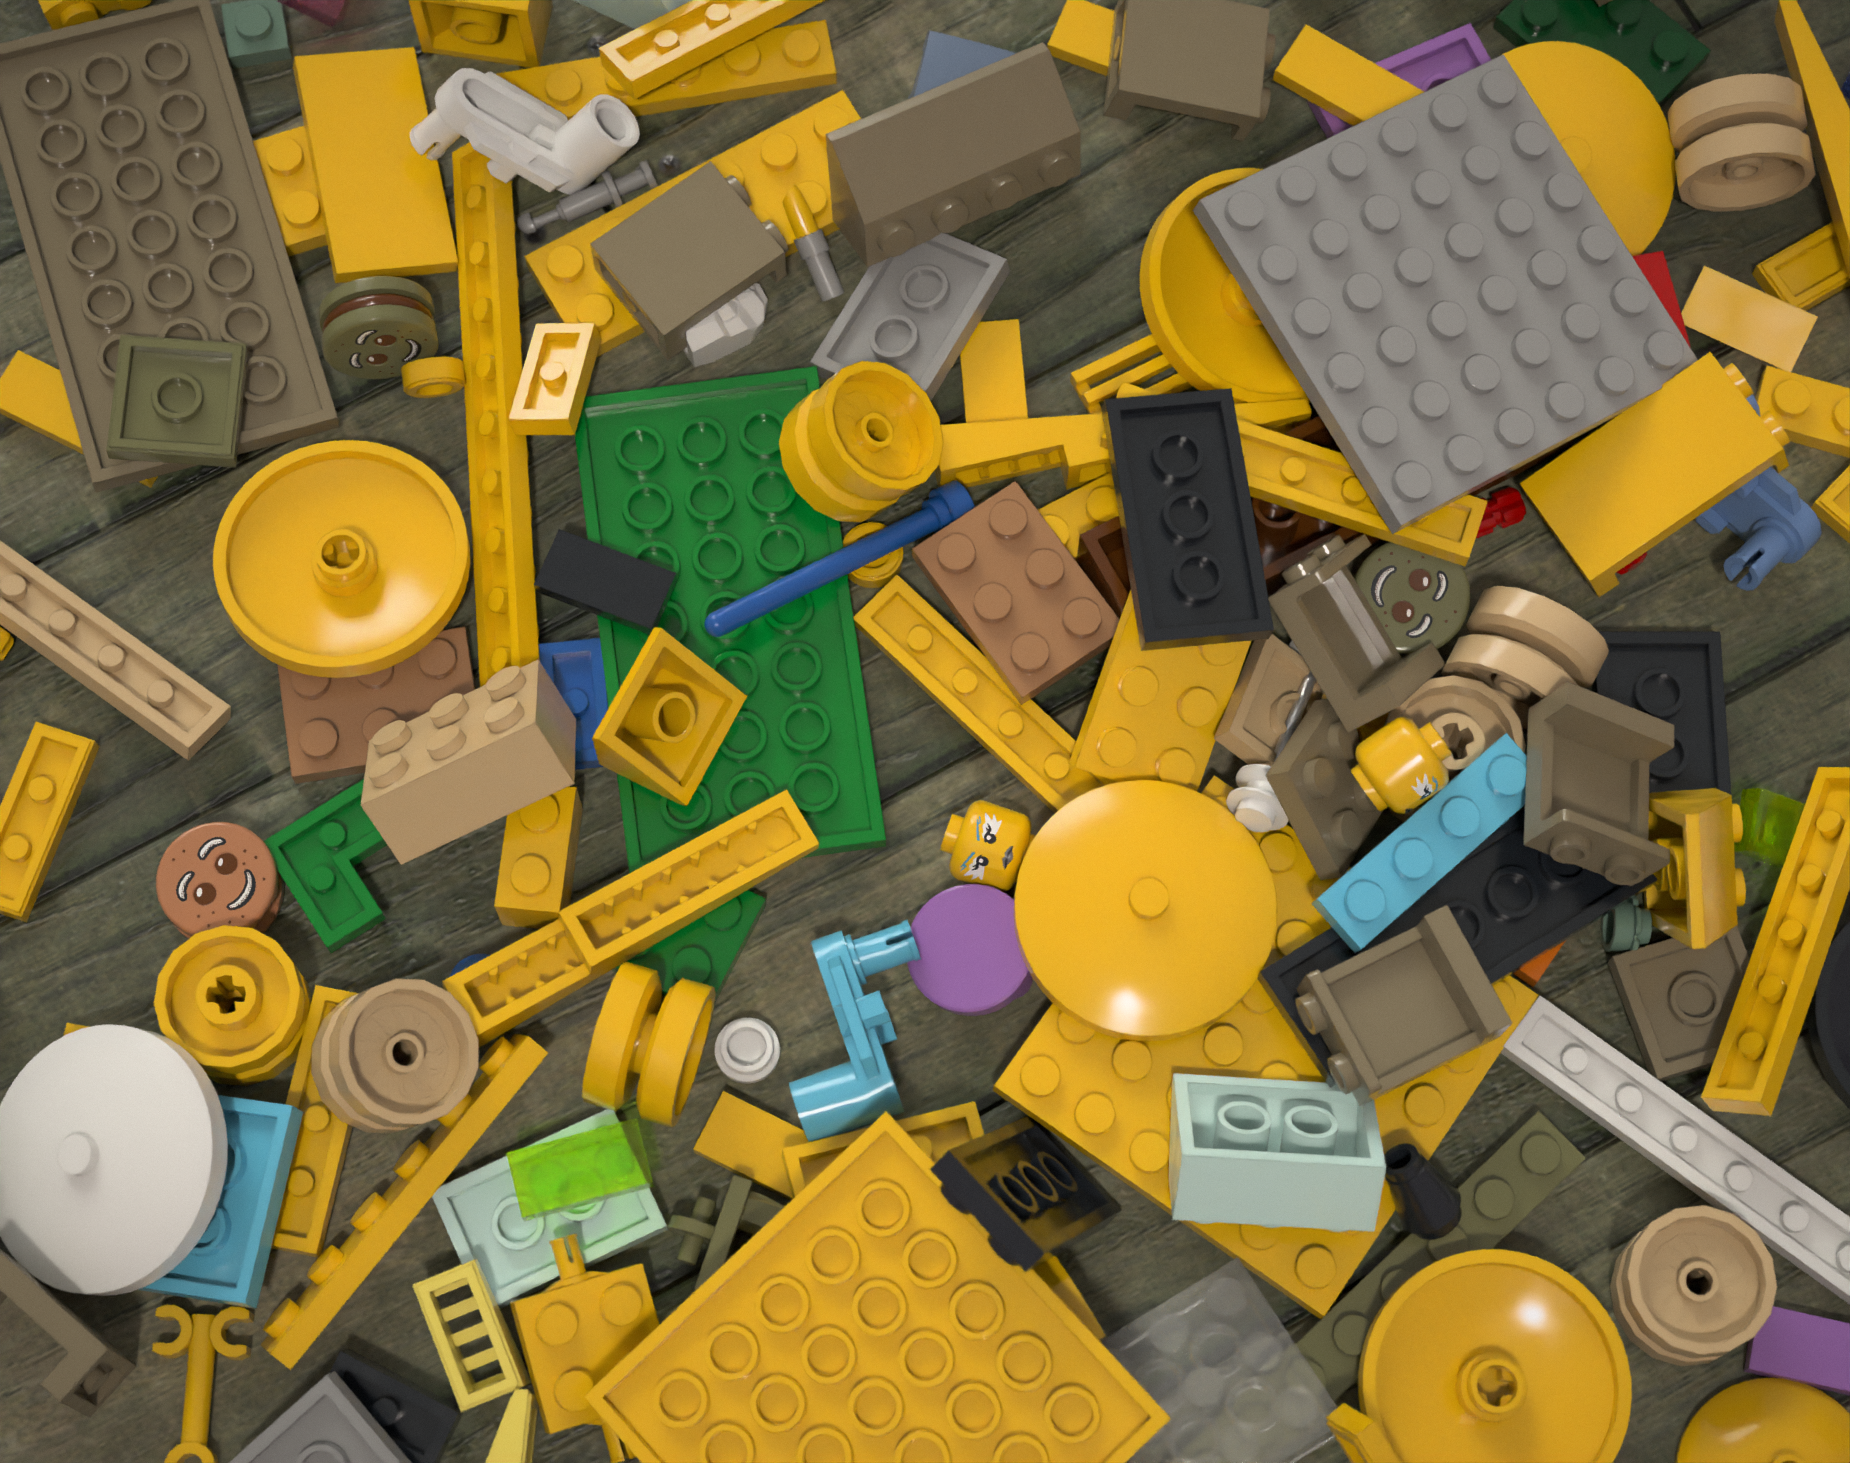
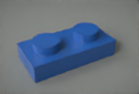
[538,638,609,770]

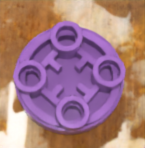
[907,884,1033,1016]

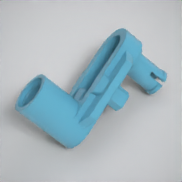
[789,920,921,1142]

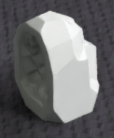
[683,283,768,367]

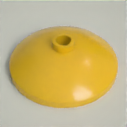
[1675,1378,1850,1463]

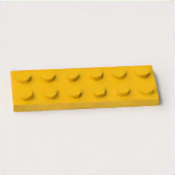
[524,90,861,358]

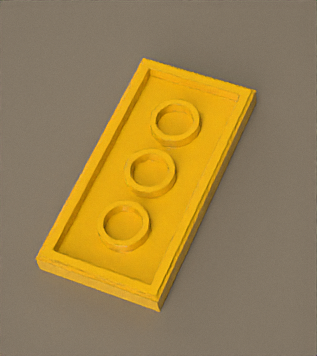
[293,47,458,283]

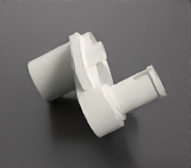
[410,68,640,195]

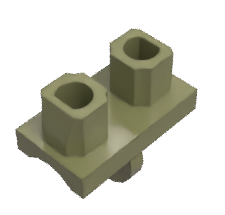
[667,1175,784,1291]

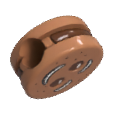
[156,822,284,939]

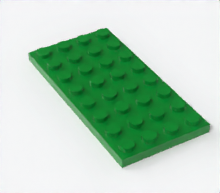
[575,366,886,873]

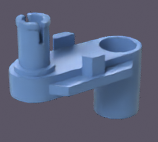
[1696,395,1822,591]

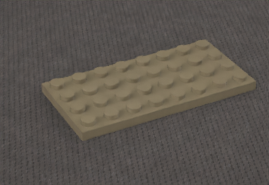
[0,0,339,493]

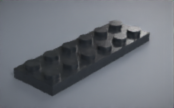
[1257,808,1657,1088]

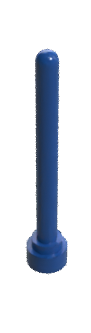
[704,480,975,637]

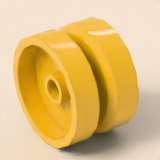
[779,361,943,522]
[154,925,312,1086]
[582,962,716,1128]

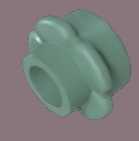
[1601,896,1652,954]

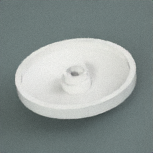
[0,1024,228,1296]

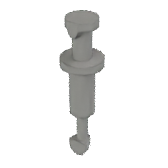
[517,160,657,234]

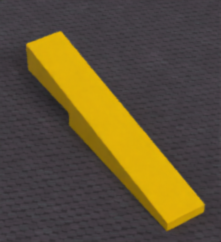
[1775,0,1850,279]
[934,399,1312,489]
[442,790,819,1048]

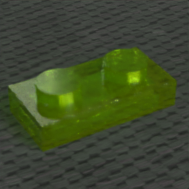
[506,1118,654,1221]

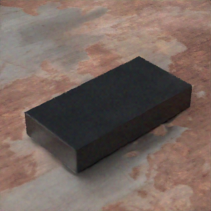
[534,529,677,635]

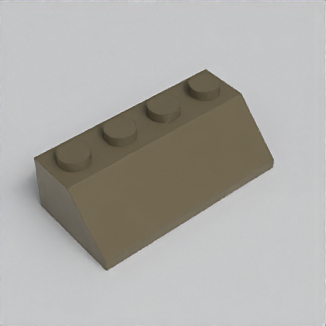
[826,42,1081,267]

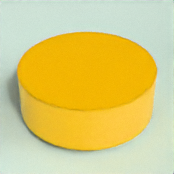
[401,357,465,398]
[843,522,903,588]

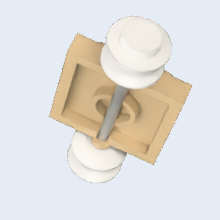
[1214,634,1324,832]

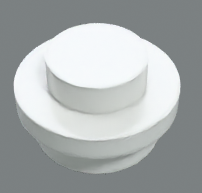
[715,1018,780,1084]

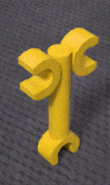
[152,1305,254,1463]

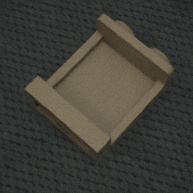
[1103,0,1275,141]
[590,161,788,360]
[1269,534,1445,732]
[1524,682,1674,886]
[1295,905,1512,1106]
[0,1250,136,1418]

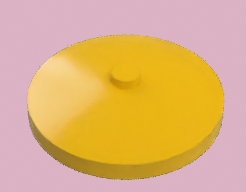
[1500,41,1676,256]
[1139,168,1311,404]
[213,440,470,678]
[1013,780,1277,1041]
[1358,1249,1632,1463]

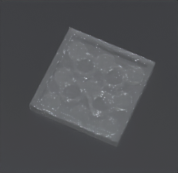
[1101,1257,1338,1463]

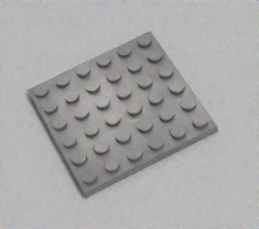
[1193,54,1698,534]

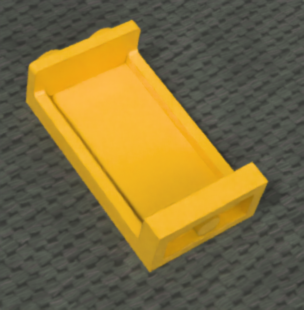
[1519,352,1790,597]

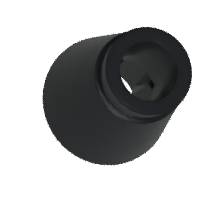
[1384,1143,1462,1240]

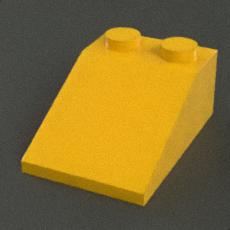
[1643,788,1746,949]

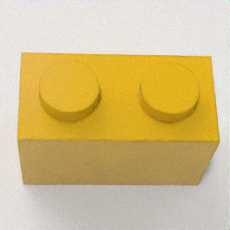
[494,786,583,929]

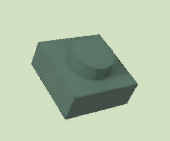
[221,0,292,69]

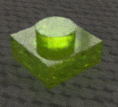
[1734,788,1805,867]

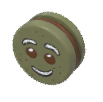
[319,276,439,379]
[1354,542,1470,657]

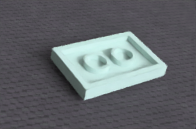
[432,1109,668,1309]

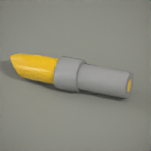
[783,185,844,302]

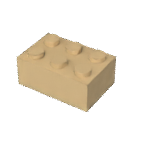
[361,659,576,865]

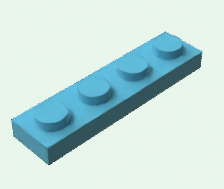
[1311,733,1527,953]

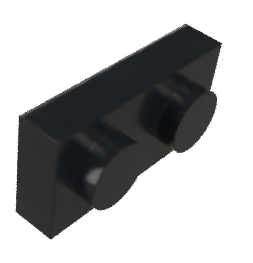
[330,1348,464,1463]

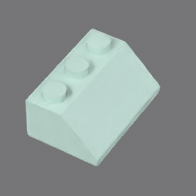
[1168,1073,1386,1232]

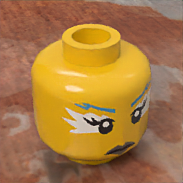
[1351,717,1453,814]
[940,800,1036,893]

